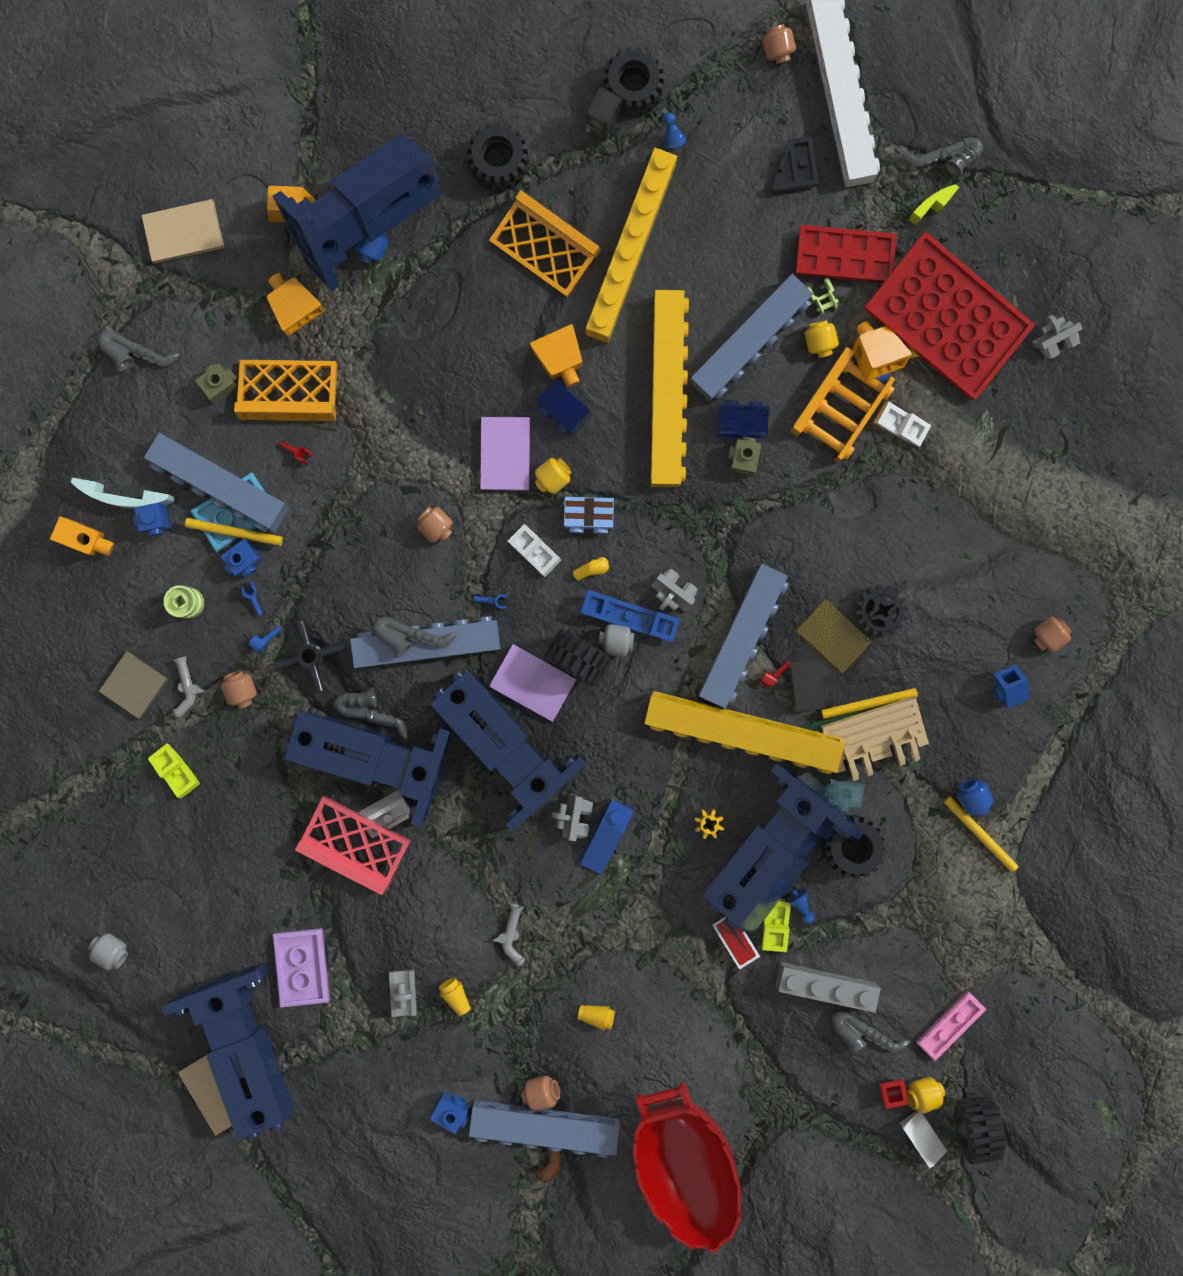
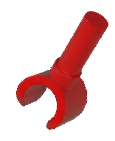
[280,442,314,465]
[760,661,791,687]

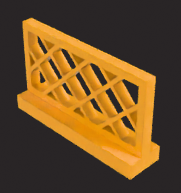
[489,190,601,297]
[234,360,337,421]

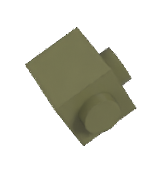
[195,363,238,404]
[728,437,761,476]

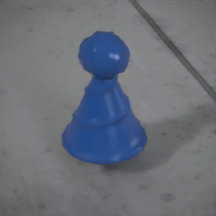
[663,112,686,149]
[786,889,815,924]

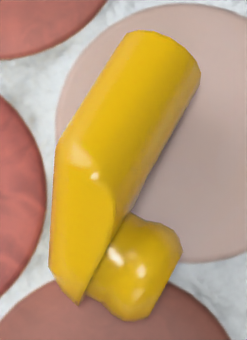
[573,557,609,581]

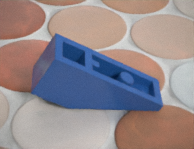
[580,798,634,875]

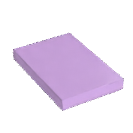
[481,417,530,491]
[489,644,576,722]
[273,928,330,1008]

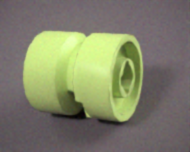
[164,586,204,618]

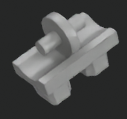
[1031,315,1082,359]
[651,568,698,613]
[551,794,593,841]
[389,970,417,1017]

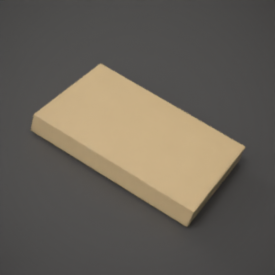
[142,199,224,264]
[178,1055,247,1136]

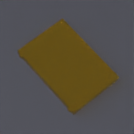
[796,599,872,673]

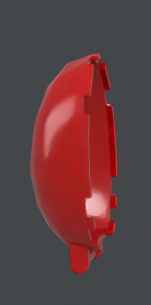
[633,1083,742,1253]

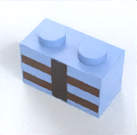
[564,497,614,534]

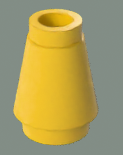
[439,977,471,1016]
[578,1005,615,1031]

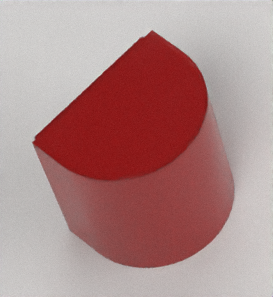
[878,1079,909,1109]

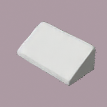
[359,789,411,838]
[899,1111,947,1168]

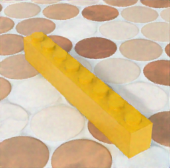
[586,148,677,343]
[651,290,689,488]
[645,691,845,774]

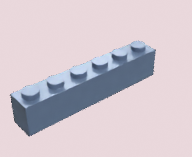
[689,274,813,402]
[144,433,290,533]
[697,564,789,709]
[350,616,501,668]
[469,1100,620,1158]

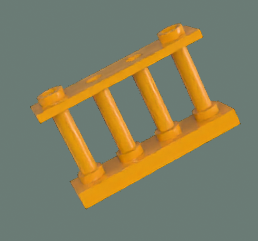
[790,347,895,463]

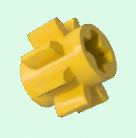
[694,809,724,839]

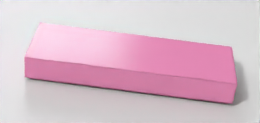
[916,991,986,1061]

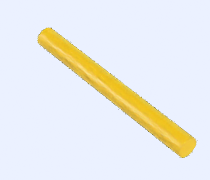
[185,518,283,546]
[821,688,918,719]
[943,796,1018,873]

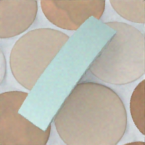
[71,478,175,509]

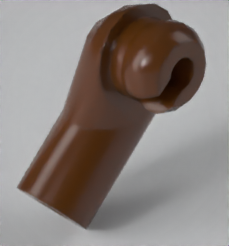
[536,1150,561,1183]

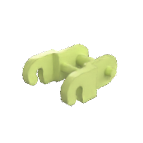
[807,278,838,315]

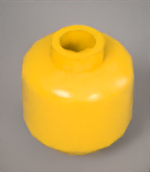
[804,320,839,358]
[535,458,571,494]
[907,1077,945,1113]

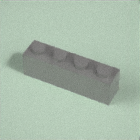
[775,962,881,1013]

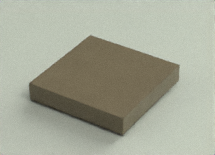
[99,651,169,719]

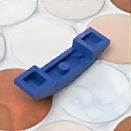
[580,590,680,642]

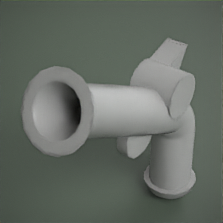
[173,656,205,718]
[493,904,525,966]

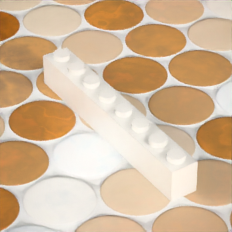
[806,0,880,188]

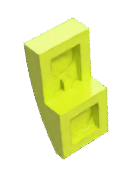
[908,184,959,226]
[148,744,200,799]
[762,898,791,952]

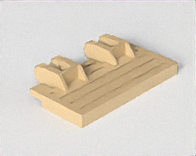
[821,696,929,781]

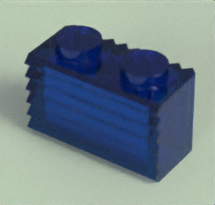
[537,379,592,436]
[717,400,769,439]

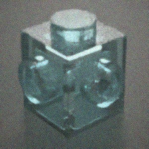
[825,779,864,811]

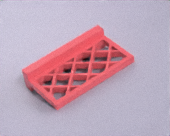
[295,796,411,895]

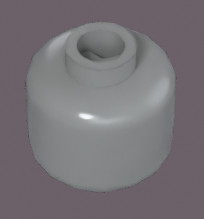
[598,624,634,657]
[89,933,128,971]

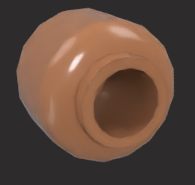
[762,24,796,64]
[416,507,453,543]
[1034,617,1072,652]
[221,670,257,708]
[522,1075,560,1112]

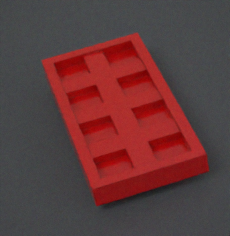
[795,225,897,283]

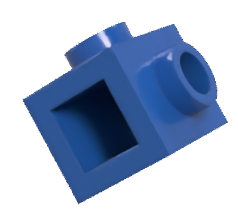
[133,502,171,537]
[221,539,264,578]
[993,664,1030,709]
[430,1091,470,1134]

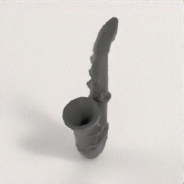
[901,137,983,177]
[98,331,180,372]
[373,617,457,658]
[333,687,408,740]
[832,1010,911,1055]

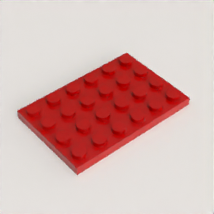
[863,231,1035,401]

